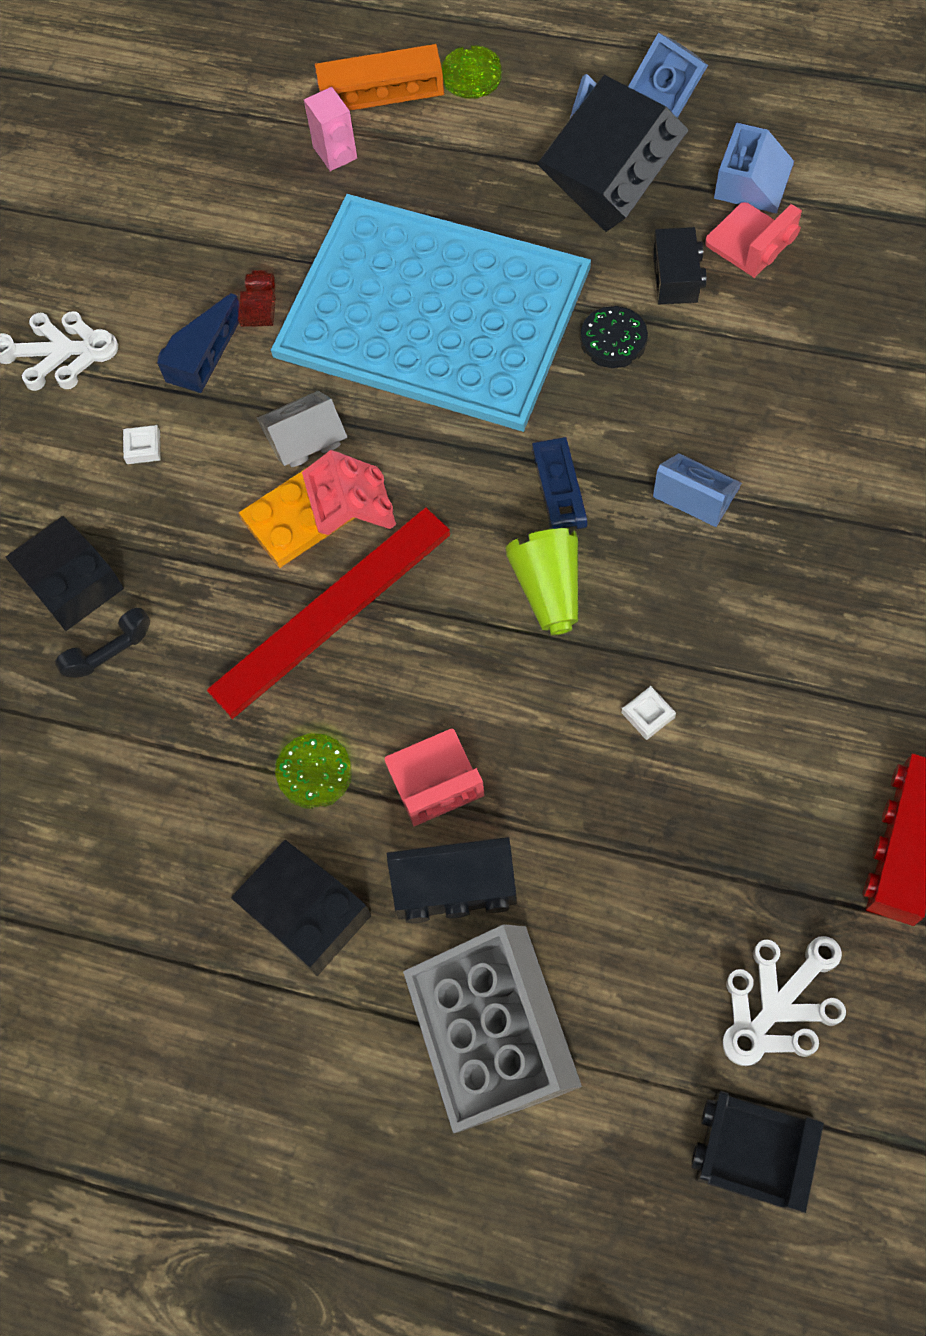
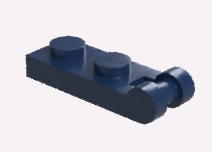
[532,437,587,529]

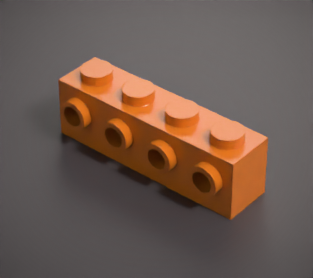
[315,44,444,111]

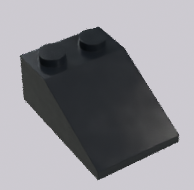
[5,516,124,631]
[231,840,371,976]

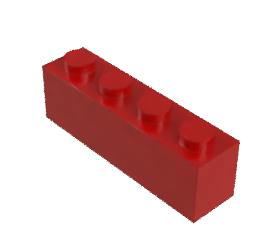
[863,753,926,926]

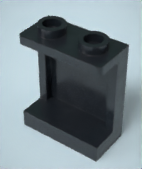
[691,1091,824,1214]

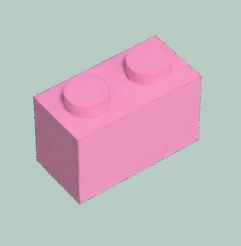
[304,87,357,171]

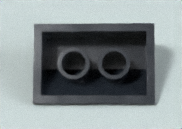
[386,837,517,924]

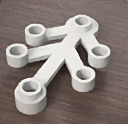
[0,311,118,391]
[723,936,846,1066]

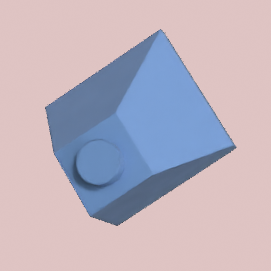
[628,33,708,118]

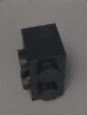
[652,227,706,305]

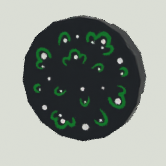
[580,306,648,368]

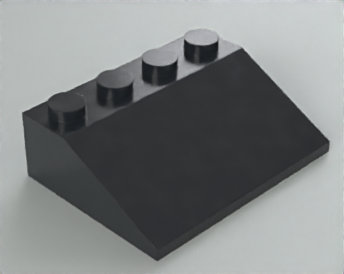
[536,75,689,232]

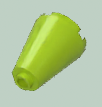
[505,528,578,635]

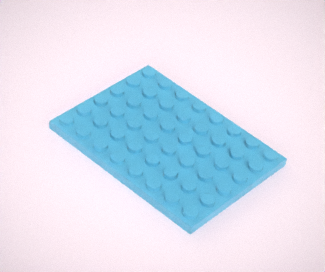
[271,194,591,432]

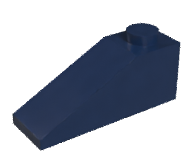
[157,293,243,393]

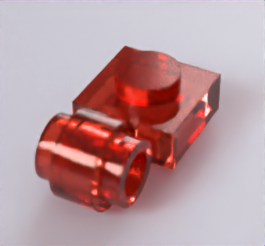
[238,270,276,327]

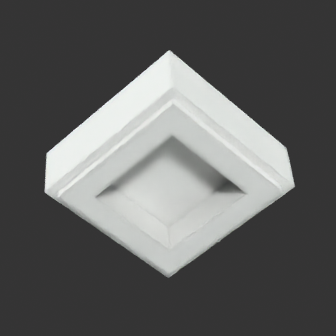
[123,425,161,464]
[621,686,676,740]

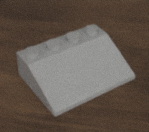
[403,925,582,1133]

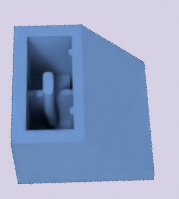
[714,123,794,214]

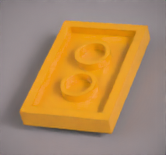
[238,467,354,568]

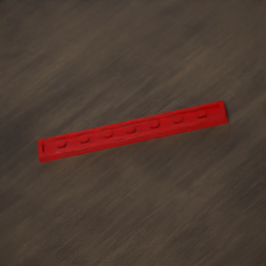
[207,507,450,719]

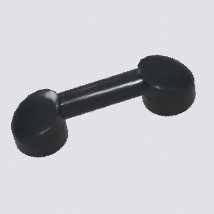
[55,608,150,678]

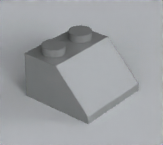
[257,391,347,467]

